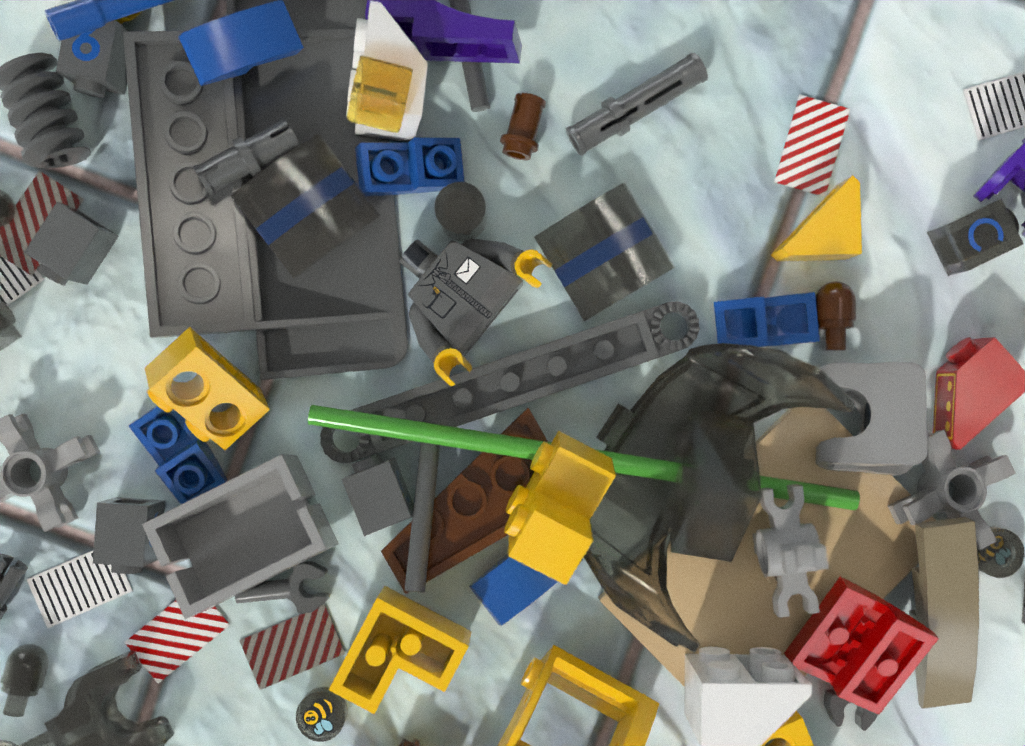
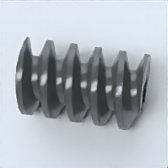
[0,52,91,168]

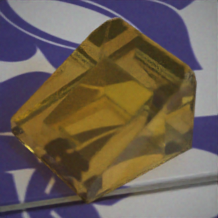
[347,55,413,133]

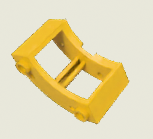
[497,645,659,746]

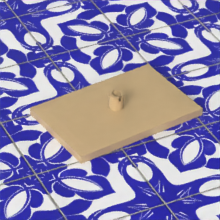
[598,392,937,687]

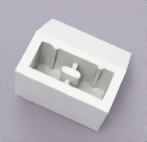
[346,1,428,142]
[684,647,812,746]

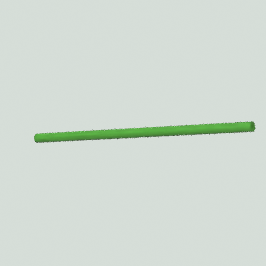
[308,405,860,511]

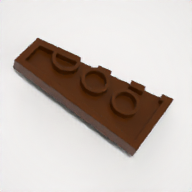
[381,408,548,594]

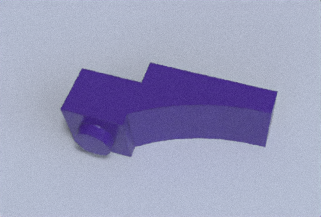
[365,0,522,64]

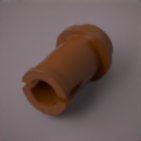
[500,93,546,161]

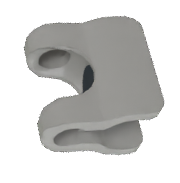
[816,362,928,475]

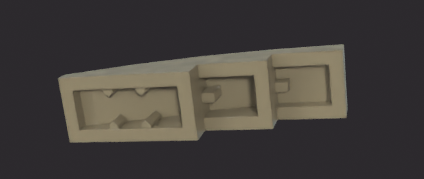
[909,517,979,709]

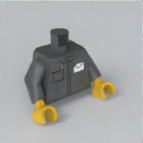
[399,238,552,386]

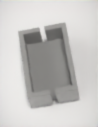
[142,454,339,619]

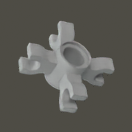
[0,414,100,532]
[888,430,1016,550]
[752,484,829,618]

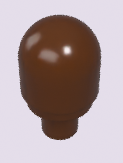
[816,281,856,351]

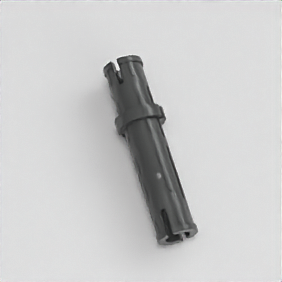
[566,53,708,156]

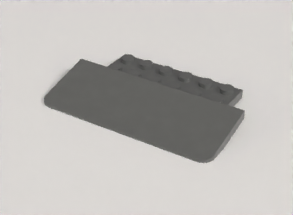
[123,0,408,380]

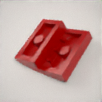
[784,576,939,715]

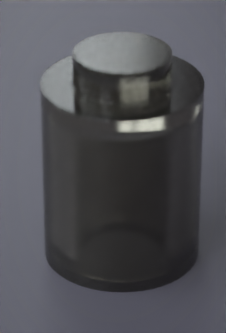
[434,182,487,242]

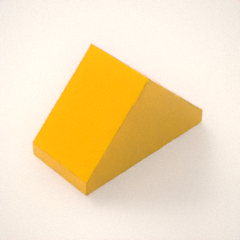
[771,175,862,262]

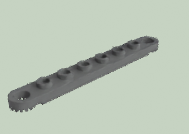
[320,301,700,463]

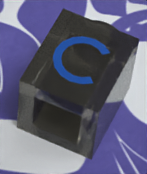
[926,198,1024,276]

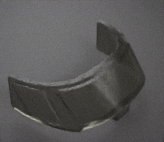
[583,343,856,652]

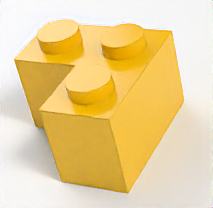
[504,430,616,585]
[329,586,471,714]

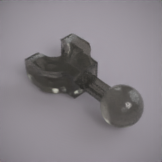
[0,650,175,746]

